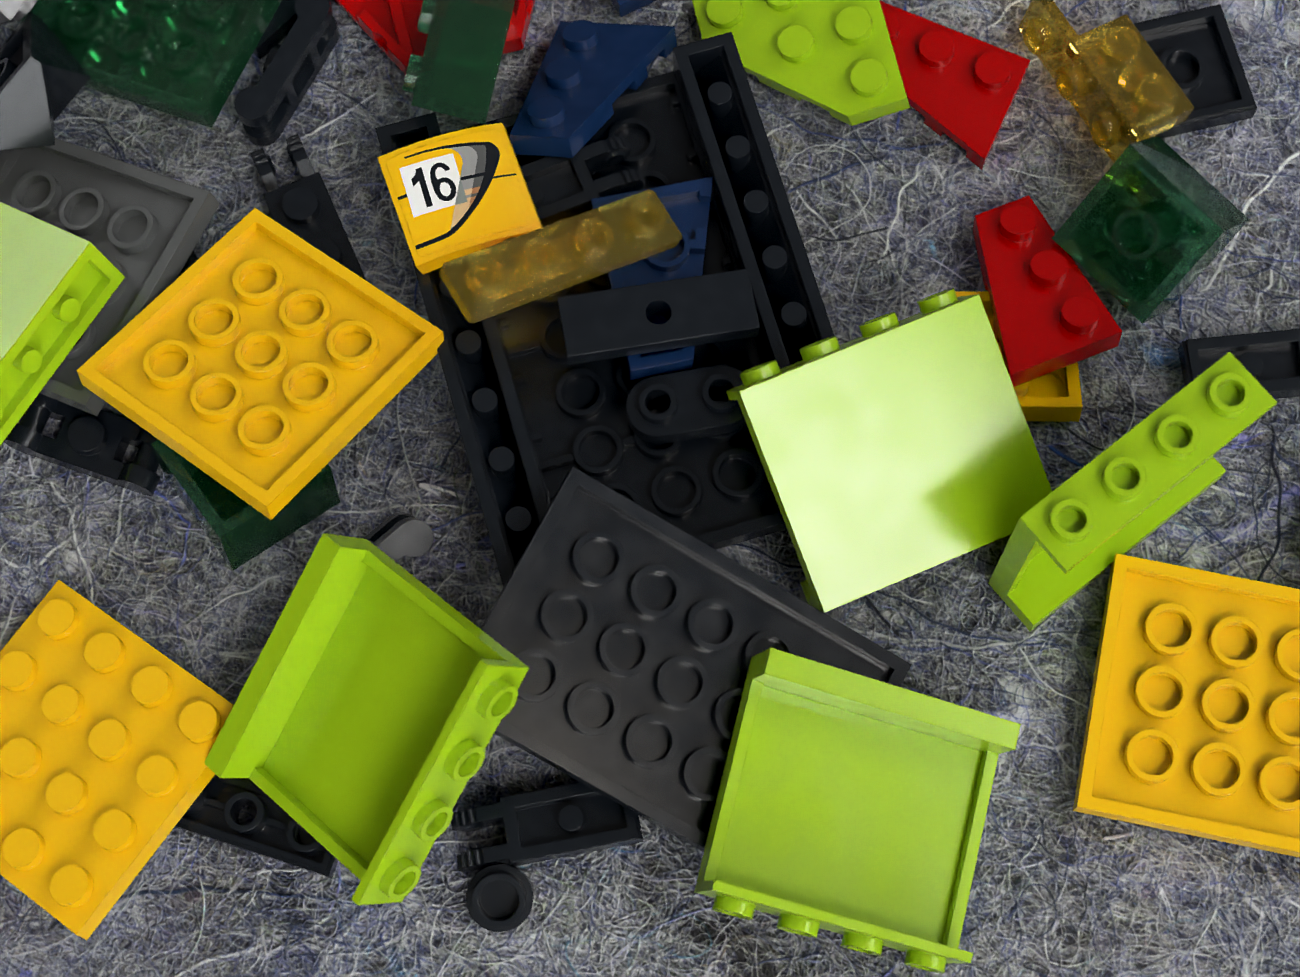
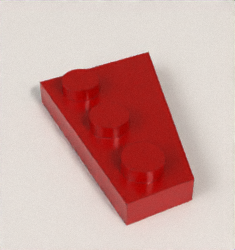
[880,1,1031,170]
[972,195,1122,387]

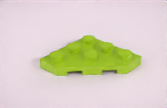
[692,0,910,126]

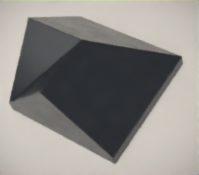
[0,11,91,150]

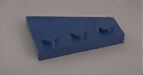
[510,20,678,158]

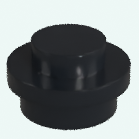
[466,863,534,932]

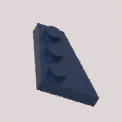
[591,177,713,380]

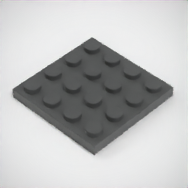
[0,138,220,416]

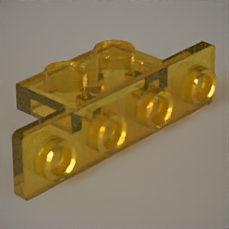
[1019,0,1195,212]
[439,190,682,323]

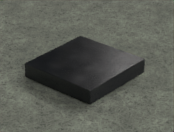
[1102,4,1257,144]

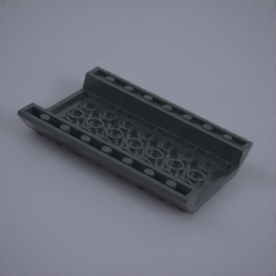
[375,32,834,587]

